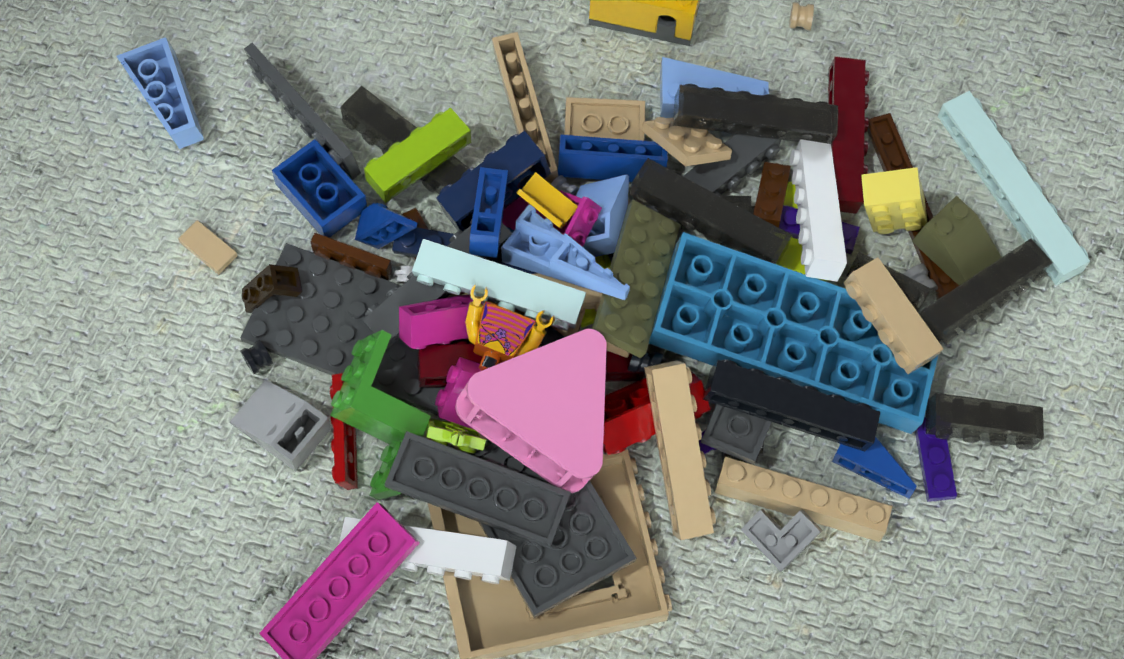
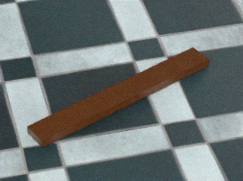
[867,113,968,310]

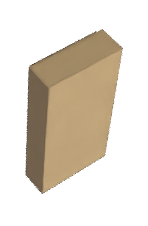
[178,220,237,275]

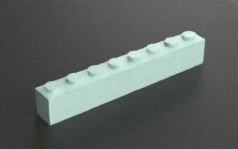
[938,91,1090,286]

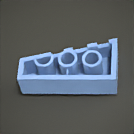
[116,37,205,149]
[660,57,769,120]

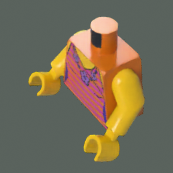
[465,284,555,371]

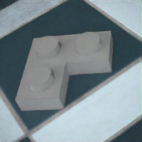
[741,509,823,572]

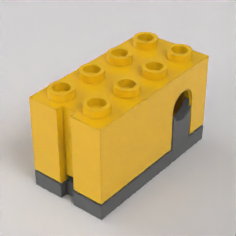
[589,0,700,46]

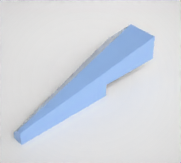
[501,205,630,300]

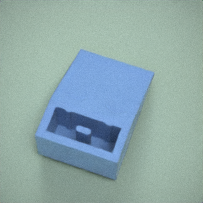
[576,175,629,257]

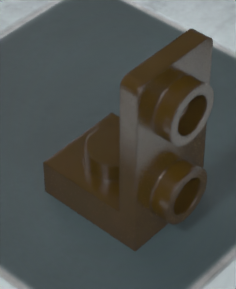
[242,264,303,313]

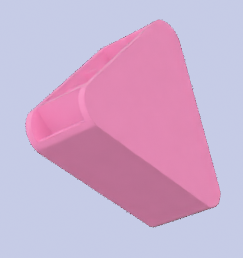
[455,329,607,493]

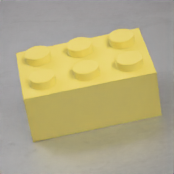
[861,167,927,234]

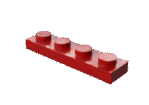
[330,373,358,490]

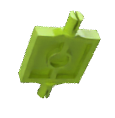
[426,418,486,453]

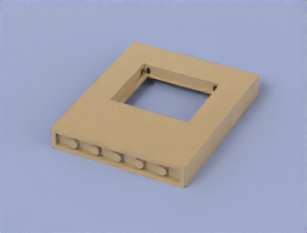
[428,449,672,659]

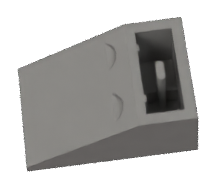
[230,380,332,472]

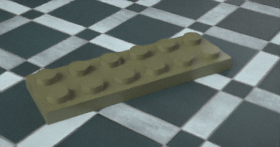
[592,200,680,358]

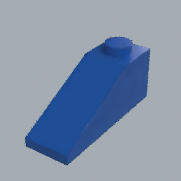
[469,167,508,258]
[355,203,417,249]
[832,437,917,499]

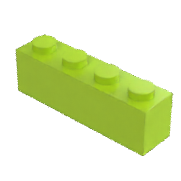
[364,108,471,203]

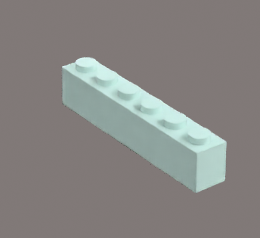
[412,239,586,331]

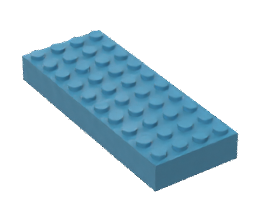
[649,232,945,434]

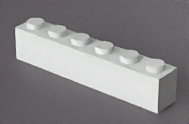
[790,139,847,282]
[339,517,517,584]

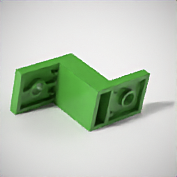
[330,330,431,500]

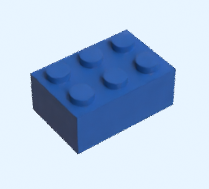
[272,139,367,238]

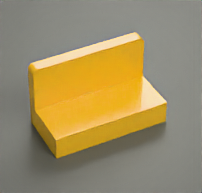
[516,172,578,229]

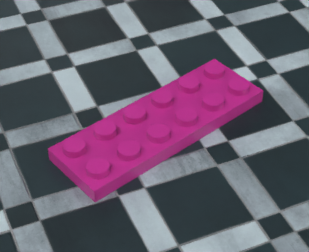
[259,502,420,659]

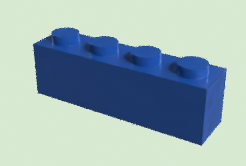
[558,135,668,184]

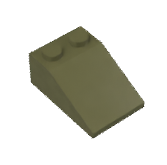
[912,195,1006,297]

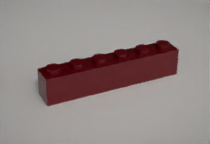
[827,57,869,214]

